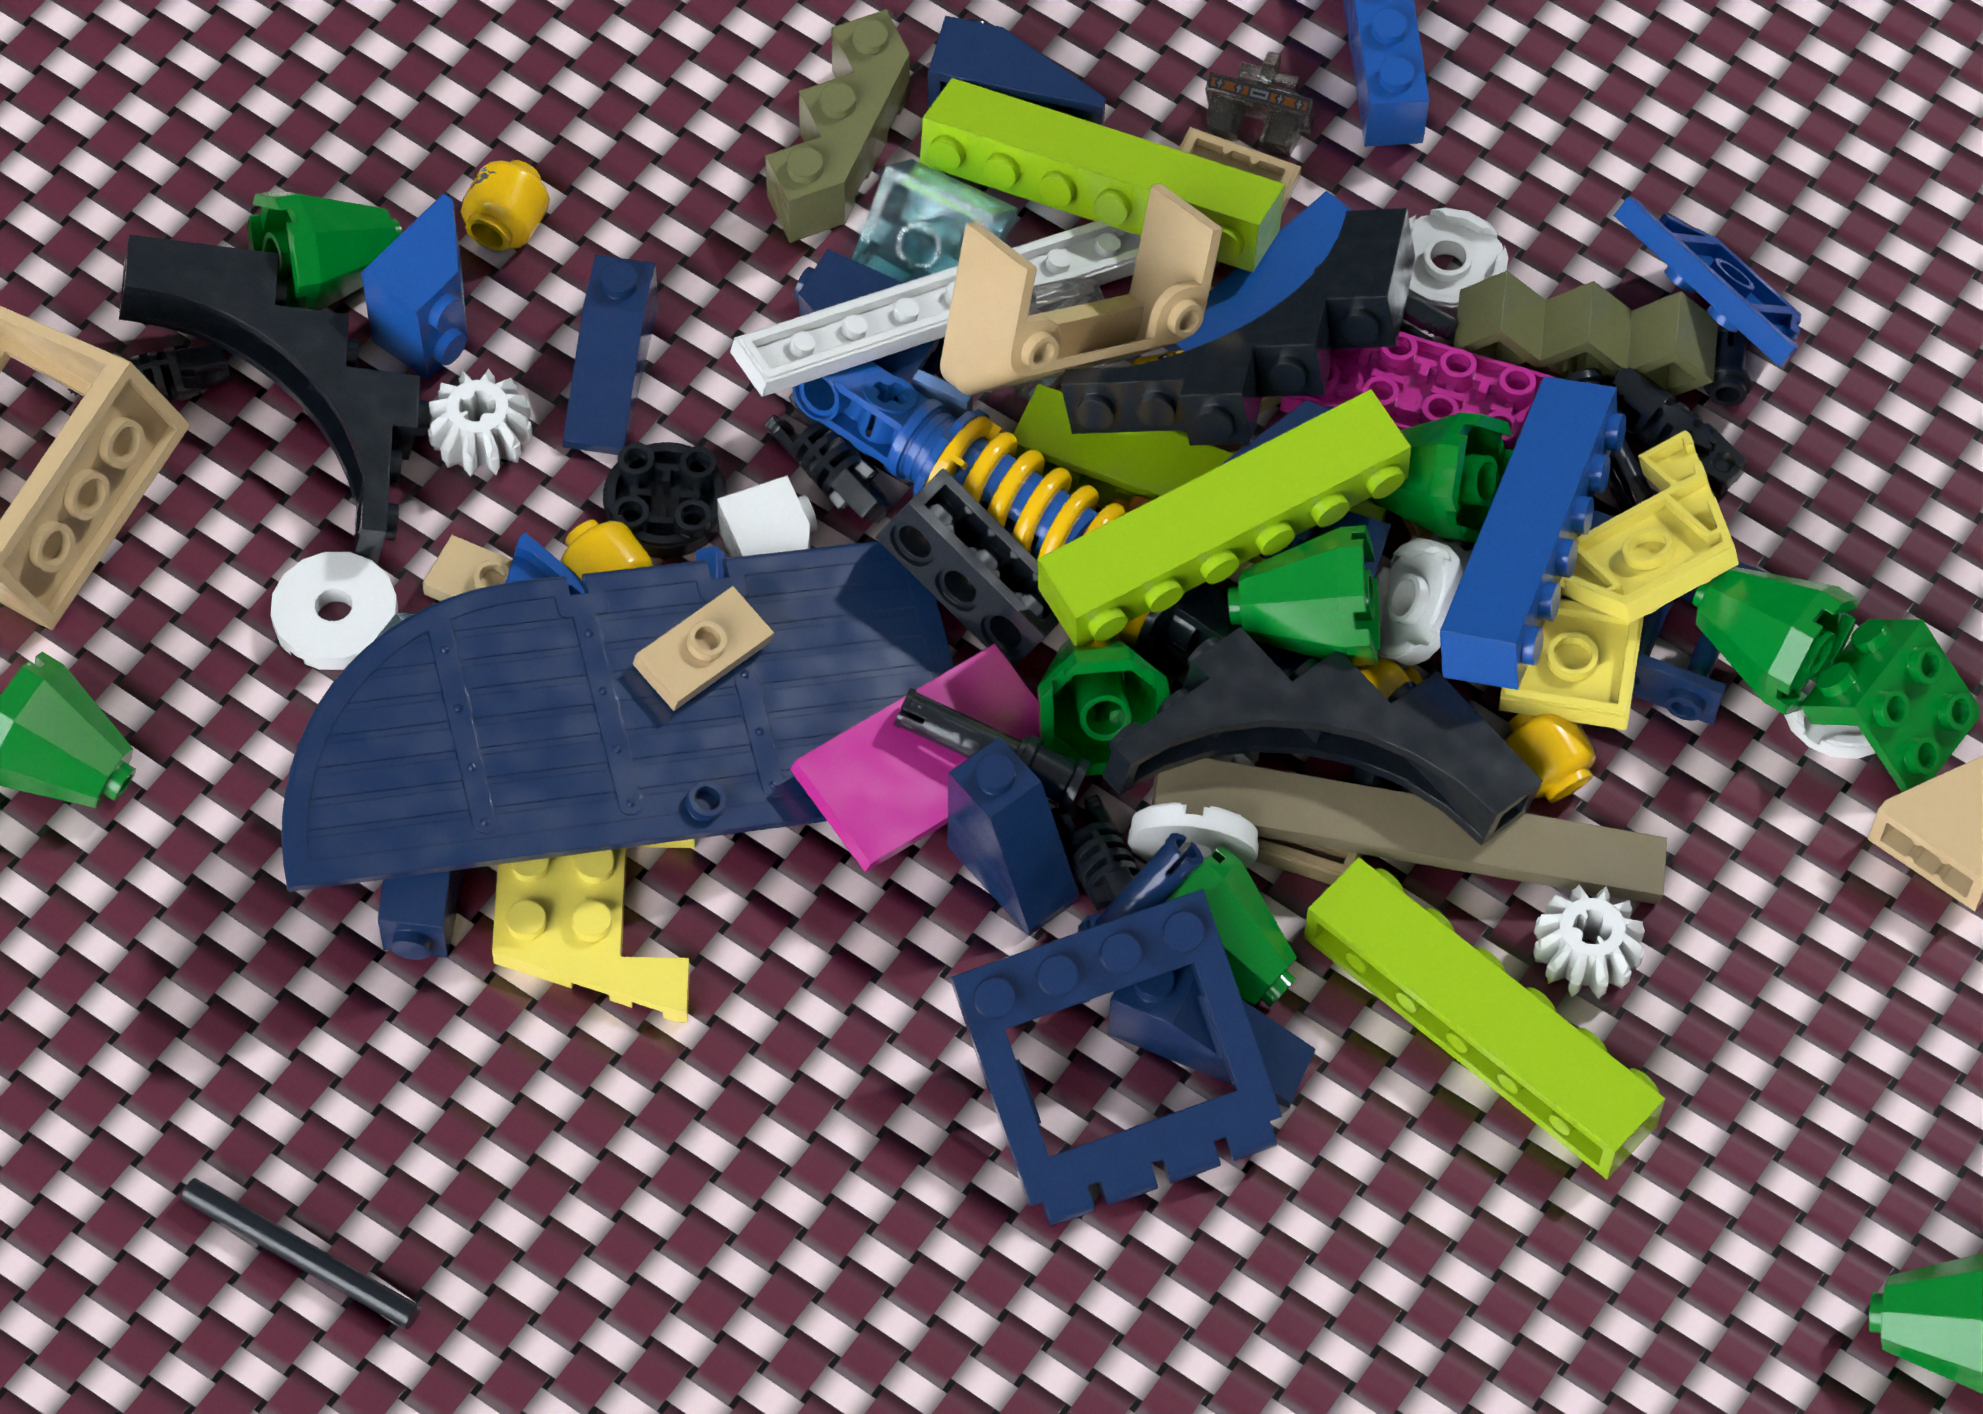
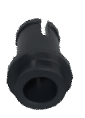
[1704,326,1752,406]

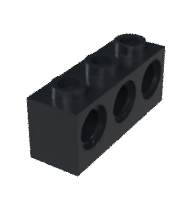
[875,468,1060,668]

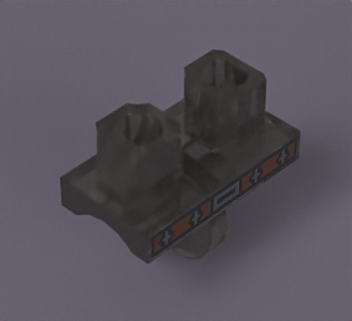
[1205,51,1315,157]

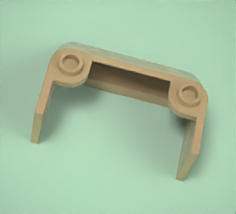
[940,184,1223,395]

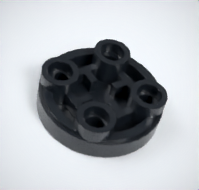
[603,442,728,558]

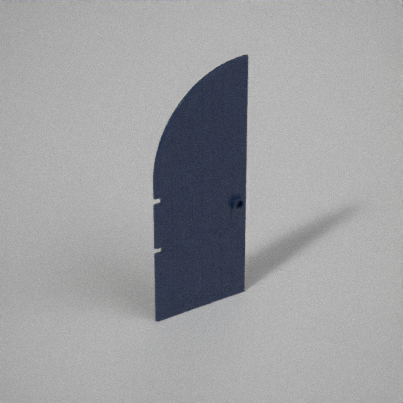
[282,541,954,892]

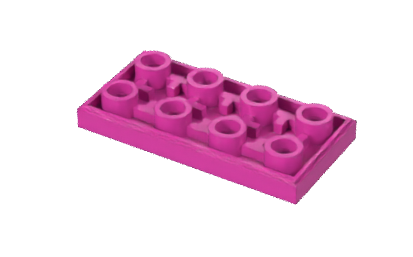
[1280,331,1554,450]
[790,644,1057,873]

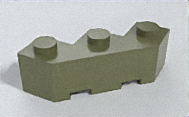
[765,9,910,243]
[1454,271,1718,396]

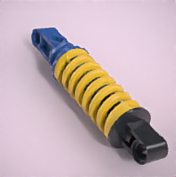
[793,361,1278,668]

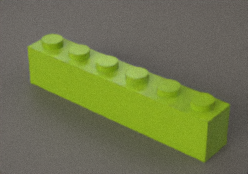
[920,78,1286,272]
[1013,383,1386,564]
[1037,389,1411,646]
[1304,857,1666,1180]

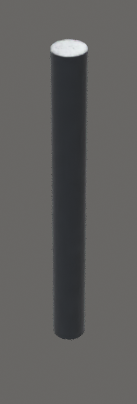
[181,1178,421,1329]

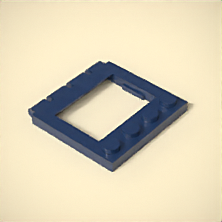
[949,889,1282,1227]

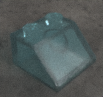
[852,159,1018,283]

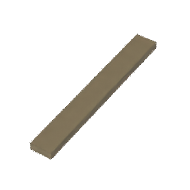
[1152,758,1667,905]

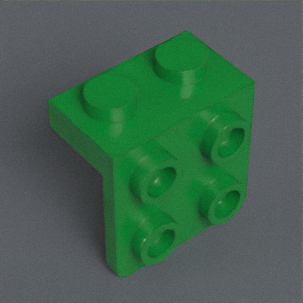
[1800,619,1980,792]

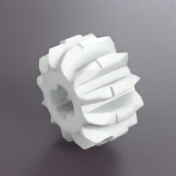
[428,368,532,477]
[1533,884,1645,999]

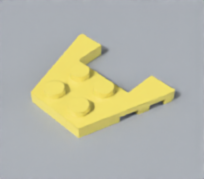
[1560,430,1739,624]
[492,839,695,1023]

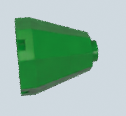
[246,190,403,311]
[1367,412,1513,545]
[1228,525,1381,666]
[1692,567,1859,715]
[1038,636,1170,776]
[0,651,136,808]
[1167,844,1297,1008]
[1869,1253,1983,1394]

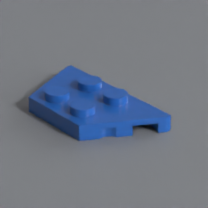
[1613,197,1802,367]

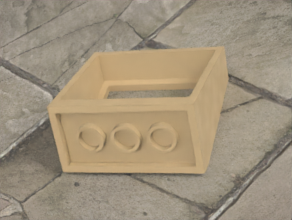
[0,306,190,630]

